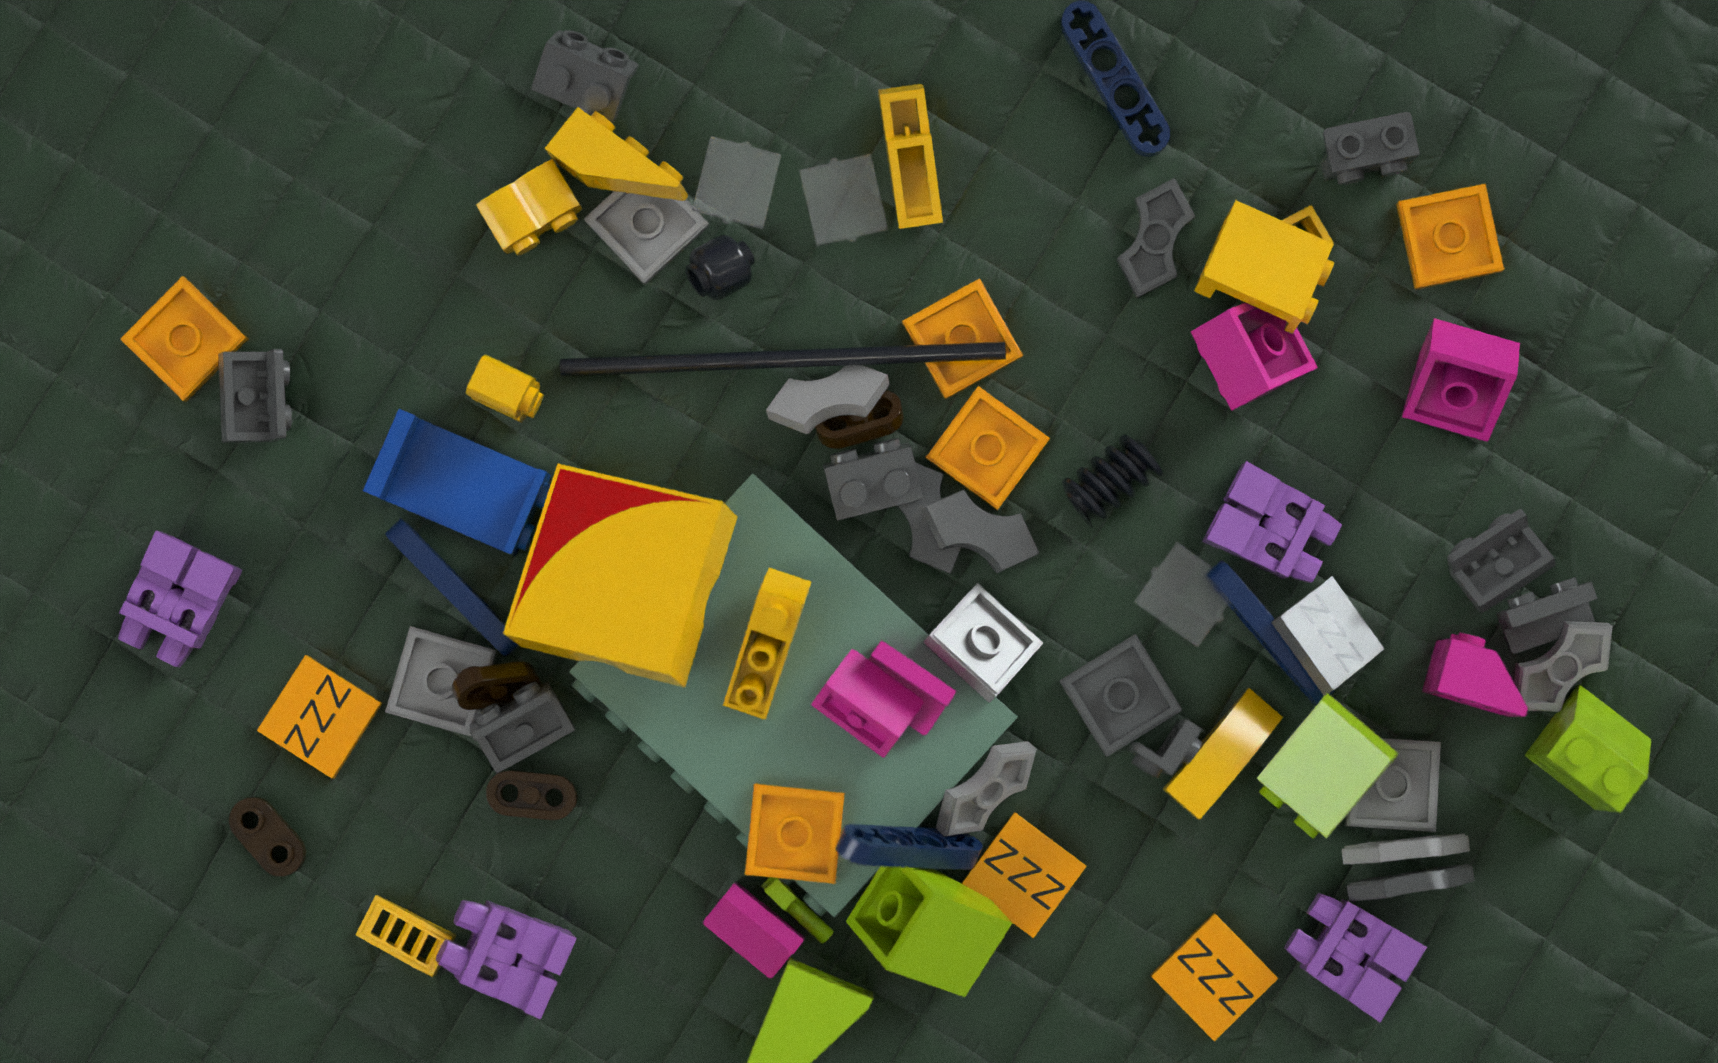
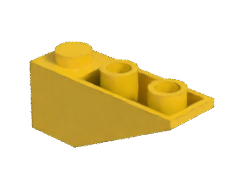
[545,107,688,201]
[723,567,812,720]

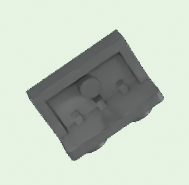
[531,30,639,123]
[1321,112,1420,185]
[218,349,292,443]
[823,438,924,521]
[1447,509,1556,614]
[1496,577,1598,654]
[470,681,575,774]
[1127,719,1203,778]

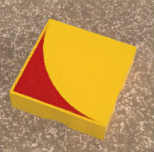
[503,463,737,688]

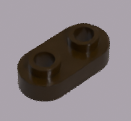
[815,390,904,449]
[452,661,541,710]
[486,771,577,820]
[229,797,306,876]

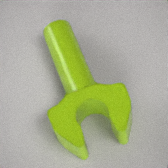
[761,877,834,944]

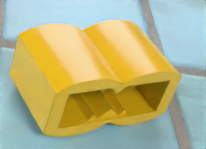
[476,159,583,256]
[466,354,544,423]

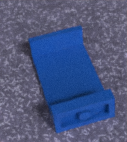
[363,409,551,557]

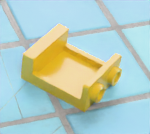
[1194,200,1334,334]

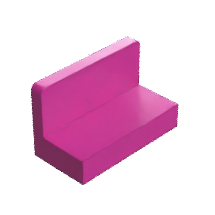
[868,640,957,735]
[811,649,924,758]
[703,881,805,978]

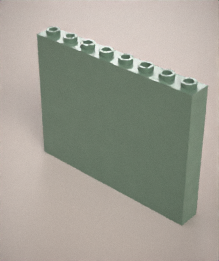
[569,473,1018,917]

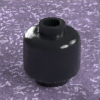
[685,234,755,301]

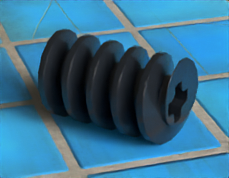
[1062,434,1164,528]

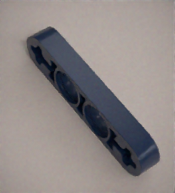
[1061,1,1170,157]
[385,518,519,657]
[1204,560,1335,706]
[835,824,983,870]

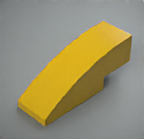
[878,84,943,229]
[1163,688,1283,820]

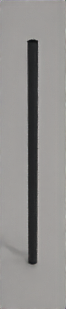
[560,342,1006,377]

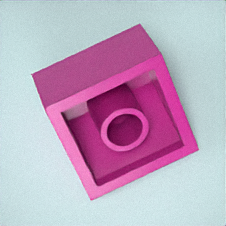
[1190,302,1318,411]
[1402,318,1520,442]
[1422,633,1528,717]

